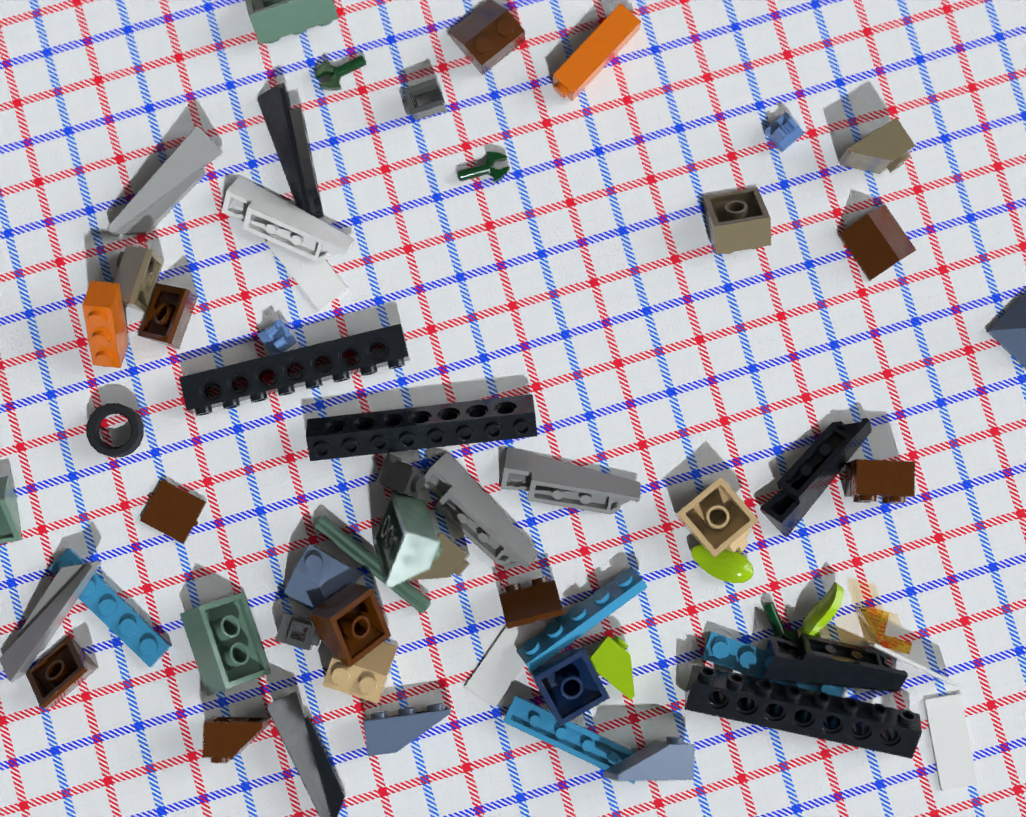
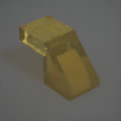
[855,604,912,654]

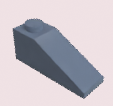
[603,736,695,781]

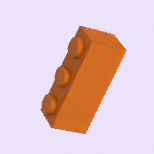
[82,281,129,368]

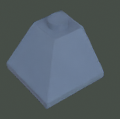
[987,292,1026,369]
[284,544,362,611]

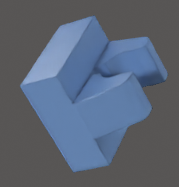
[764,112,805,153]
[257,319,297,355]

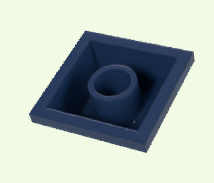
[527,648,610,726]

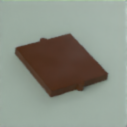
[140,479,207,544]

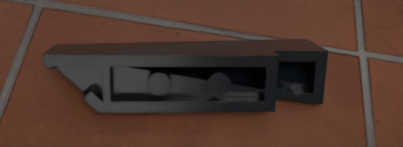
[760,418,872,537]
[763,633,908,692]

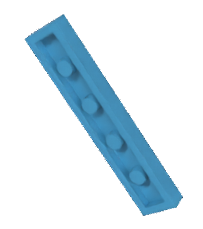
[48,548,172,667]
[516,567,647,672]
[701,631,845,697]
[503,695,636,784]

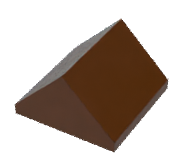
[838,204,916,281]
[138,283,198,349]
[26,635,98,709]

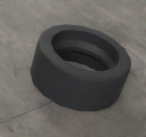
[86,403,144,458]

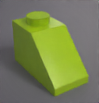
[589,635,635,700]

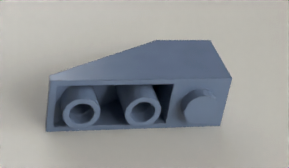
[363,703,452,756]

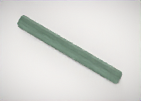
[315,516,431,613]

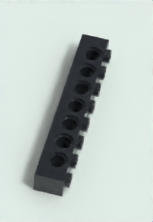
[179,324,410,416]
[306,394,537,461]
[684,665,922,759]

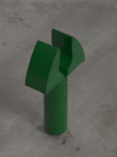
[315,55,366,91]
[457,151,510,183]
[763,602,798,644]

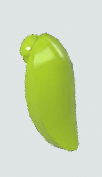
[691,544,754,583]
[800,582,844,637]

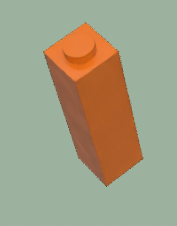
[552,3,641,101]

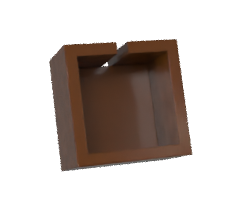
[845,459,915,504]

